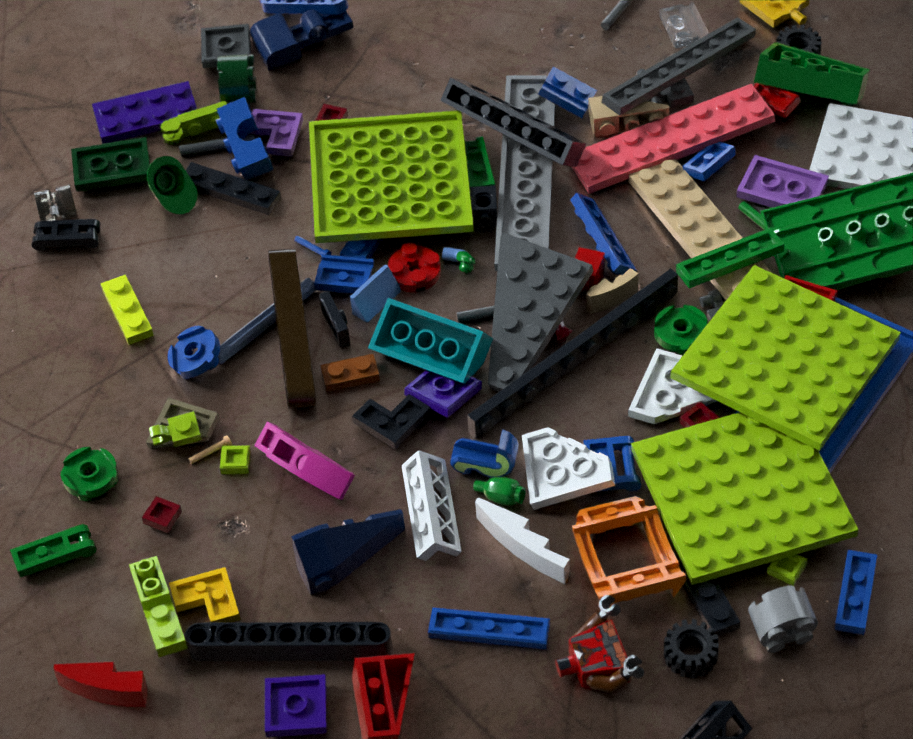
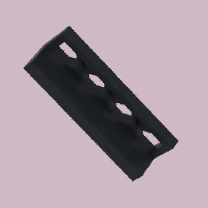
[679,700,752,739]

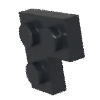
[352,394,431,450]

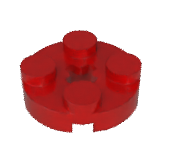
[388,243,441,292]

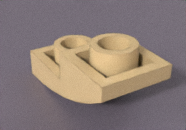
[586,268,639,314]

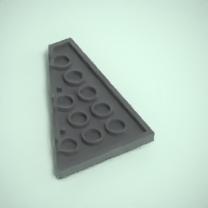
[488,232,594,392]

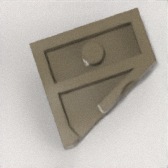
[146,397,220,449]

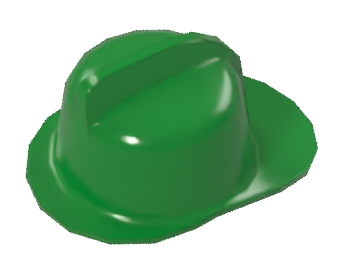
[147,156,198,215]

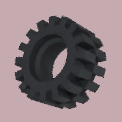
[776,25,822,55]
[664,619,719,678]

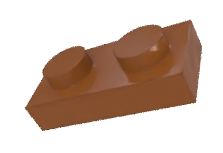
[320,353,380,392]

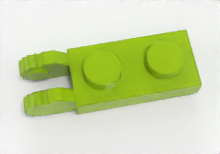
[160,101,227,144]

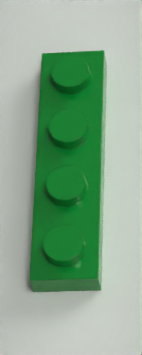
[676,228,784,289]

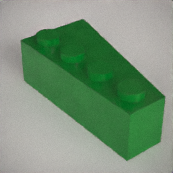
[754,42,870,105]

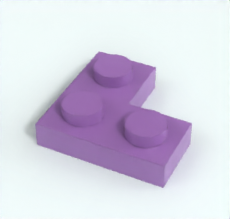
[249,109,303,156]

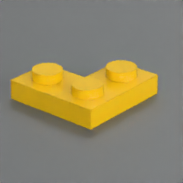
[169,567,241,623]

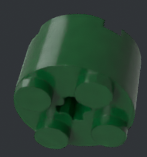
[217,54,257,104]

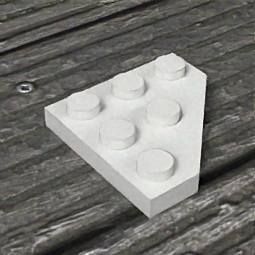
[628,348,717,424]
[522,427,615,510]

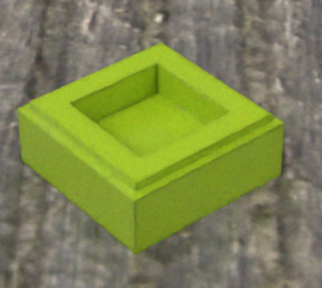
[220,445,251,474]
[767,554,807,586]

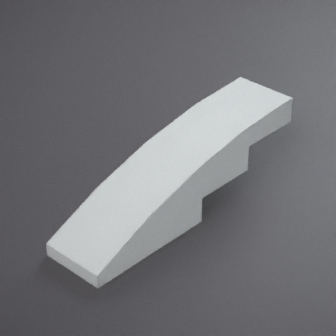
[475,497,570,584]

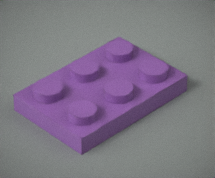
[736,155,829,208]

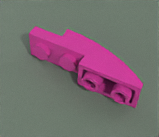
[254,421,355,500]

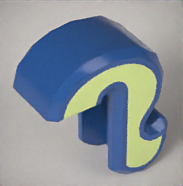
[450,429,519,478]

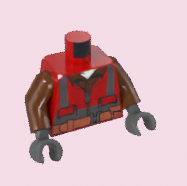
[555,595,644,692]

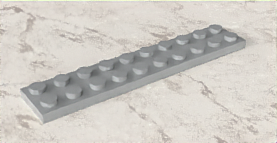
[494,75,555,271]

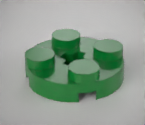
[654,305,708,356]
[60,447,118,501]

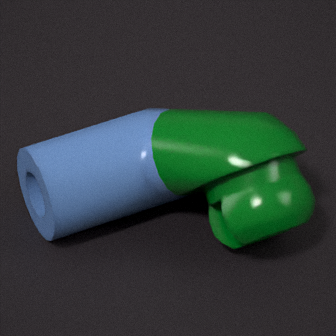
[442,247,476,273]

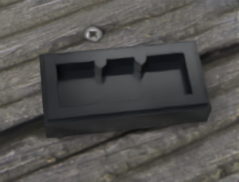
[319,291,351,349]

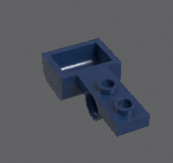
[250,10,354,71]

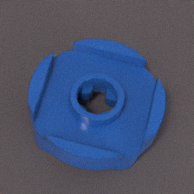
[168,326,220,380]

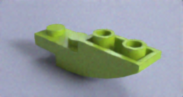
[129,556,188,658]

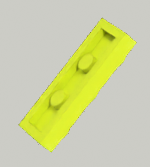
[101,275,154,345]

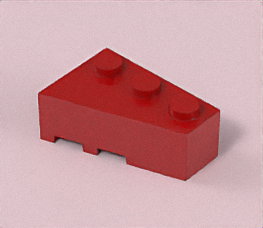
[352,653,415,739]

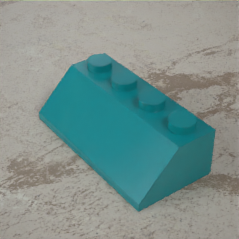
[368,298,494,384]

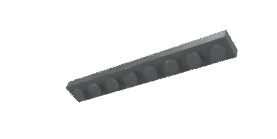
[601,17,756,116]

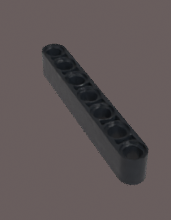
[185,622,393,661]

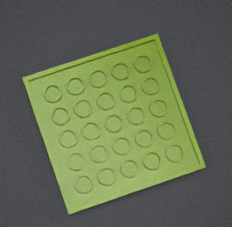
[309,110,473,243]
[670,265,901,451]
[631,412,859,585]

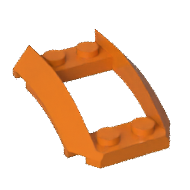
[572,496,686,608]

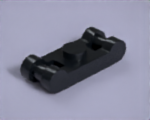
[31,219,101,251]

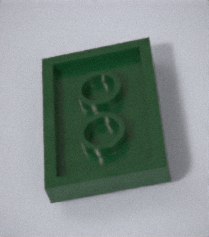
[71,137,150,192]

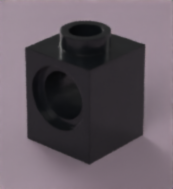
[470,185,497,228]

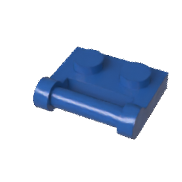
[583,436,642,492]

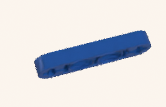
[260,0,349,14]

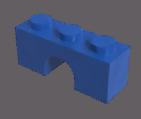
[216,97,274,180]

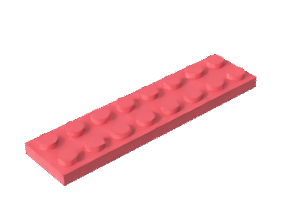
[571,83,775,194]

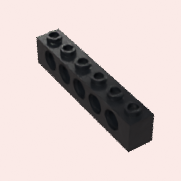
[440,77,586,167]

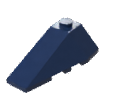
[291,509,405,595]

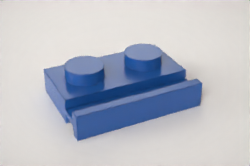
[538,67,597,118]
[314,254,374,294]

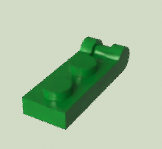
[464,136,495,189]
[10,524,97,578]

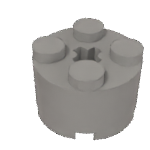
[748,586,818,653]

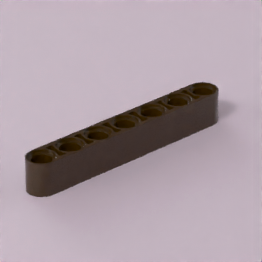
[268,248,316,409]

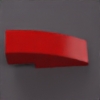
[53,662,148,707]

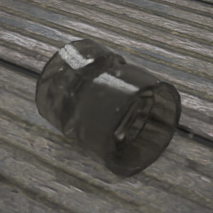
[34,184,77,221]

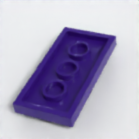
[92,81,197,144]

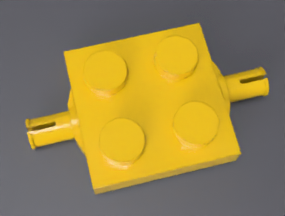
[740,0,810,28]

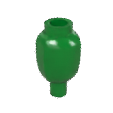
[473,477,526,506]

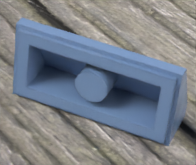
[350,265,401,322]

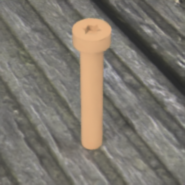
[188,435,232,464]

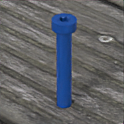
[294,236,332,255]

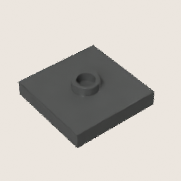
[201,24,251,68]

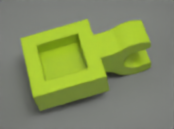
[149,411,202,447]

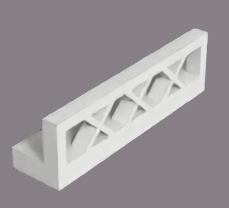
[401,450,462,561]

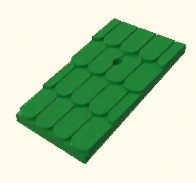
[760,173,913,290]

